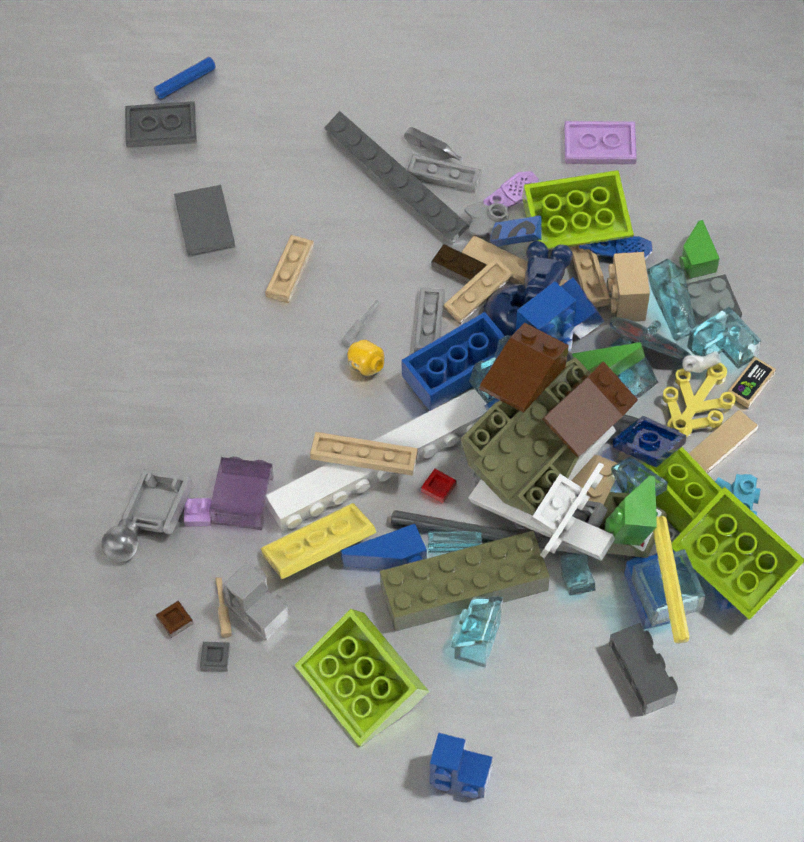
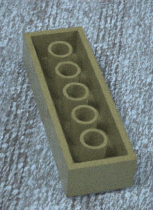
[379,531,550,632]

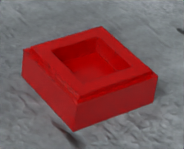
[421,468,457,504]

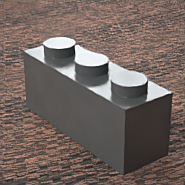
[609,623,678,715]

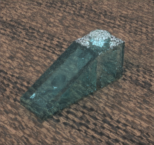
[647,259,697,341]

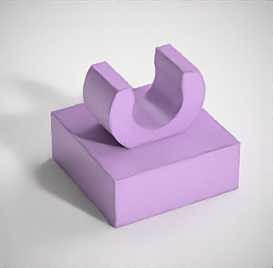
[184,498,212,526]

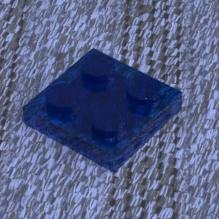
[613,416,686,468]

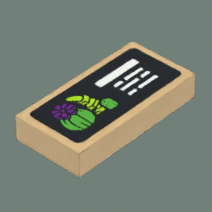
[728,357,776,408]

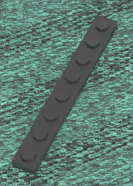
[324,111,469,244]

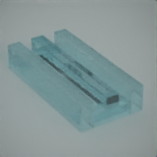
[428,532,482,553]

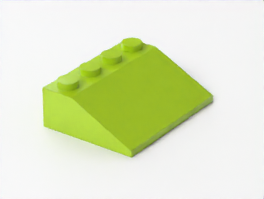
[522,170,634,250]
[671,486,804,620]
[295,609,430,746]

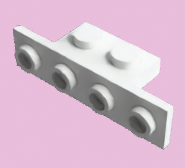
[531,462,604,558]

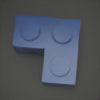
[561,278,605,339]
[430,732,493,798]

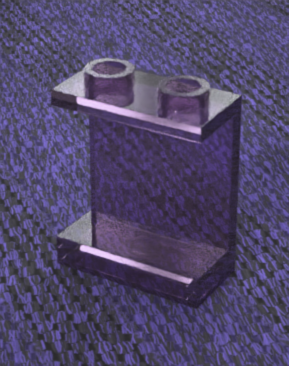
[209,457,274,530]

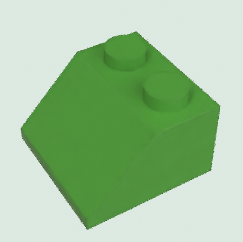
[605,476,657,546]

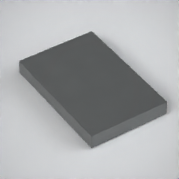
[125,101,197,148]
[174,185,235,256]

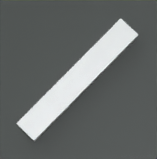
[469,479,615,561]

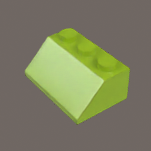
[633,444,722,533]

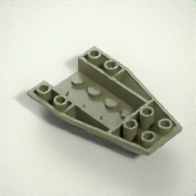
[460,357,588,516]

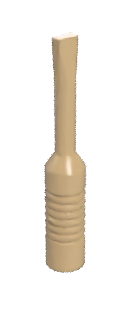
[215,577,232,638]

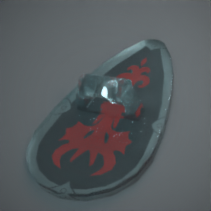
[609,317,691,360]

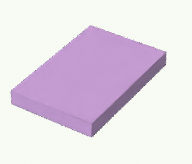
[564,121,637,164]

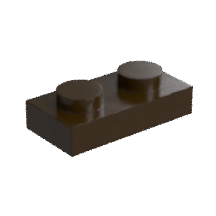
[431,244,486,284]

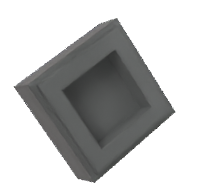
[200,642,230,671]

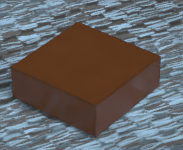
[156,601,194,638]

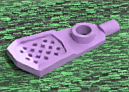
[483,171,539,208]

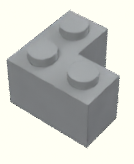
[224,562,289,640]

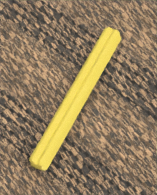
[653,516,690,644]

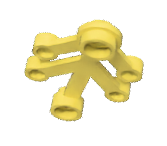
[662,363,736,440]

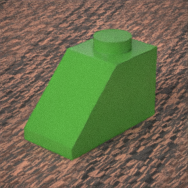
[679,220,720,279]

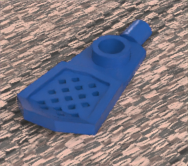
[579,236,653,259]

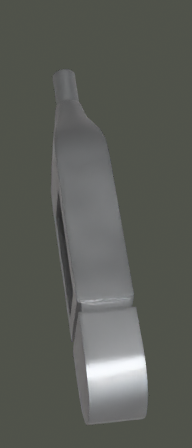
[404,127,462,161]

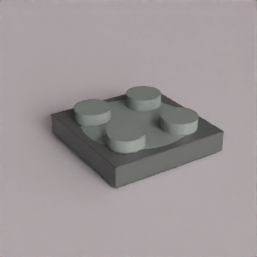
[678,274,742,330]

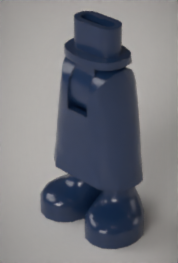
[524,241,573,303]

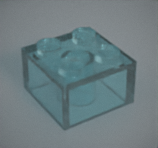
[631,549,706,626]

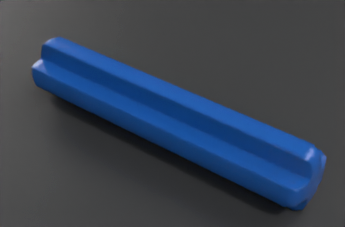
[154,57,216,99]

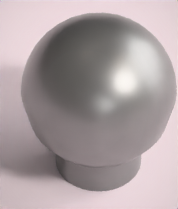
[101,519,139,562]

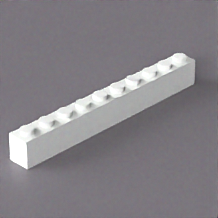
[266,386,495,531]

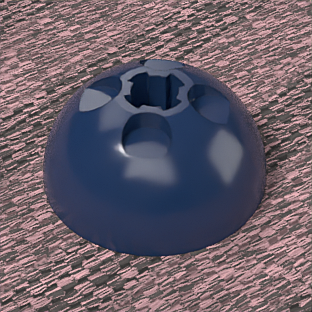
[482,283,526,340]

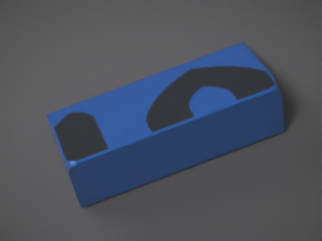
[490,216,541,247]

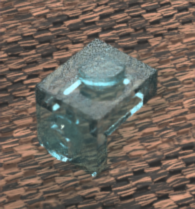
[560,553,596,596]

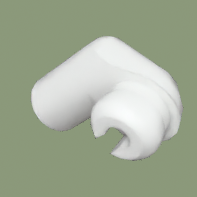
[682,351,721,372]

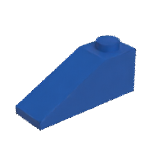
[341,524,427,569]

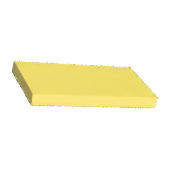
[260,503,377,579]

